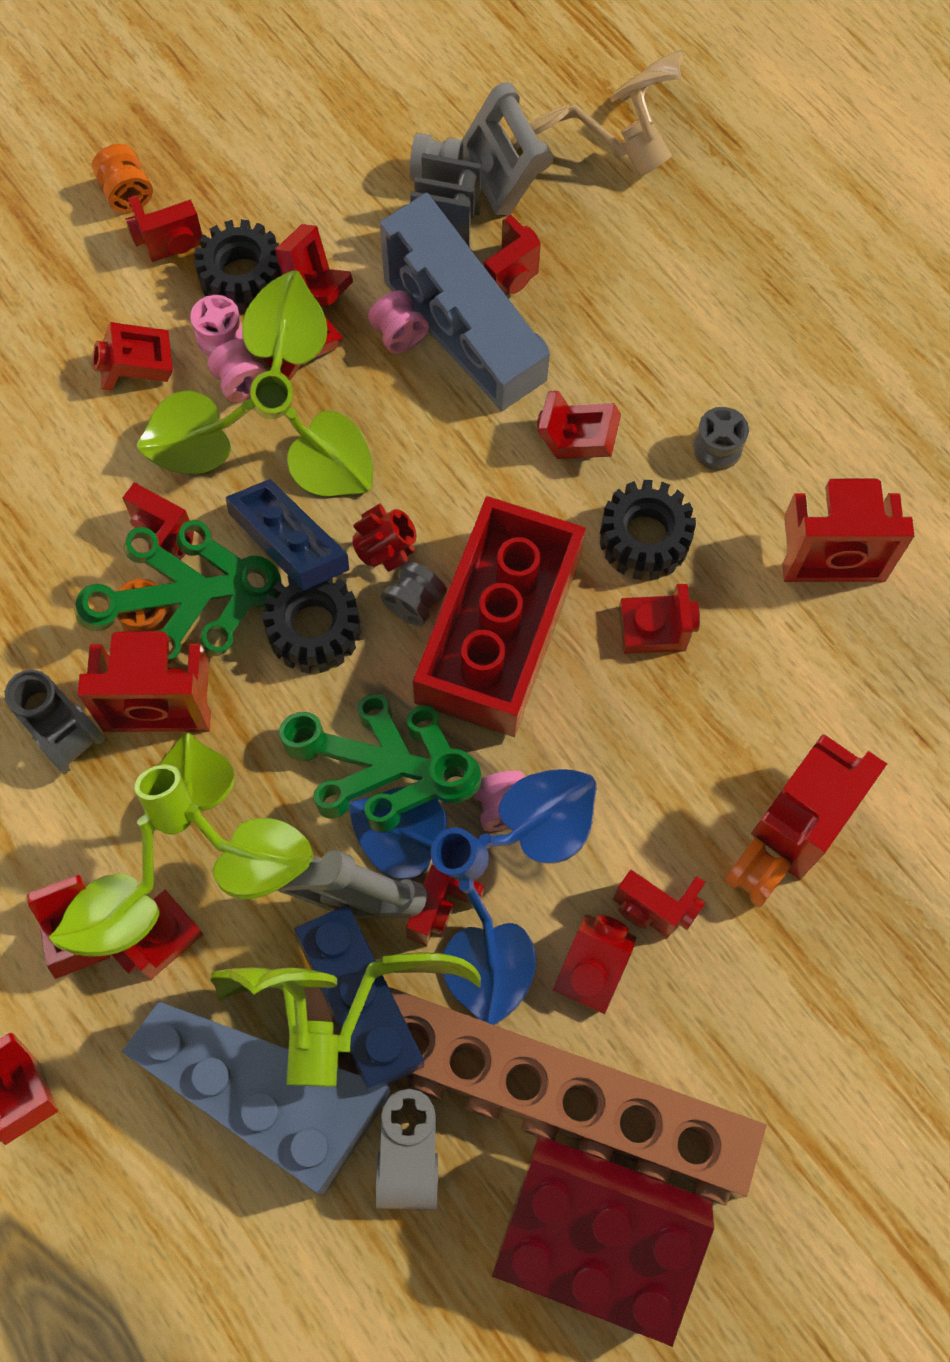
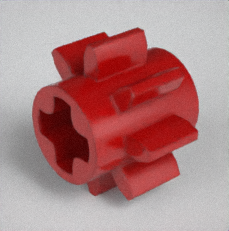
[352,504,417,572]

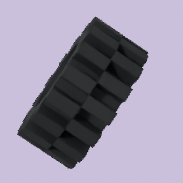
[194,219,283,314]
[599,480,696,580]
[263,576,361,673]

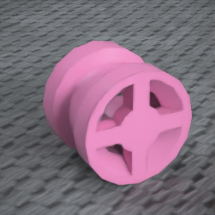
[368,290,429,354]
[190,295,243,356]
[207,339,267,402]
[473,770,525,832]

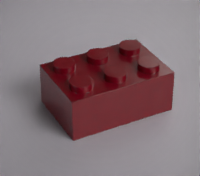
[492,1135,714,1347]

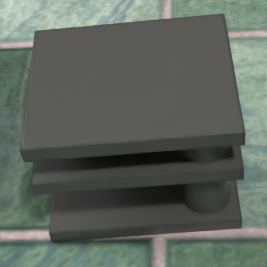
[410,153,481,248]

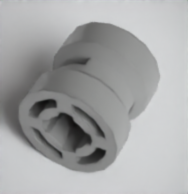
[410,133,463,184]

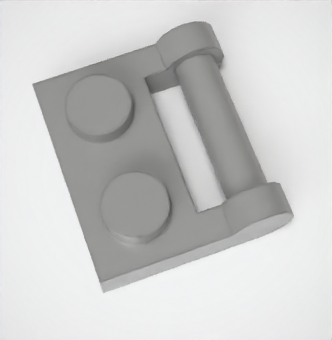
[463,82,554,215]
[277,850,427,919]

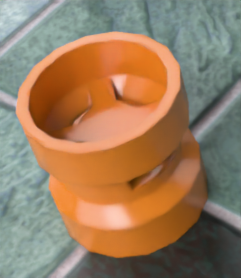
[92,144,153,213]

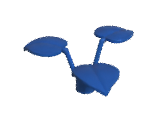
[349,769,597,1025]

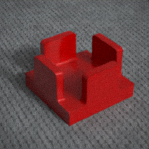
[782,478,915,582]
[77,631,211,732]
[751,734,887,880]

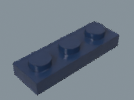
[225,479,349,591]
[294,904,425,1094]

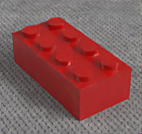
[413,496,586,738]

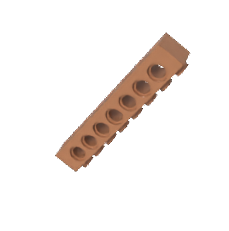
[305,987,767,1206]

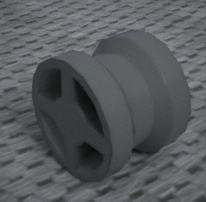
[693,407,749,470]
[381,561,447,627]

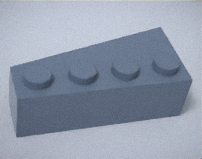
[380,192,550,412]
[122,1001,392,1196]

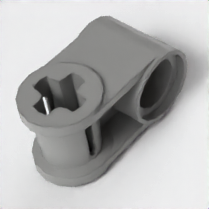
[376,1089,438,1210]

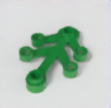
[74,520,281,664]
[279,694,482,832]

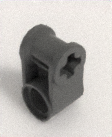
[4,669,107,775]

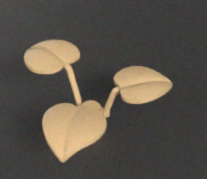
[512,50,685,176]

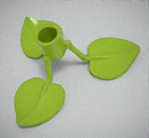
[137,270,373,497]
[49,732,314,956]
[210,952,481,1087]

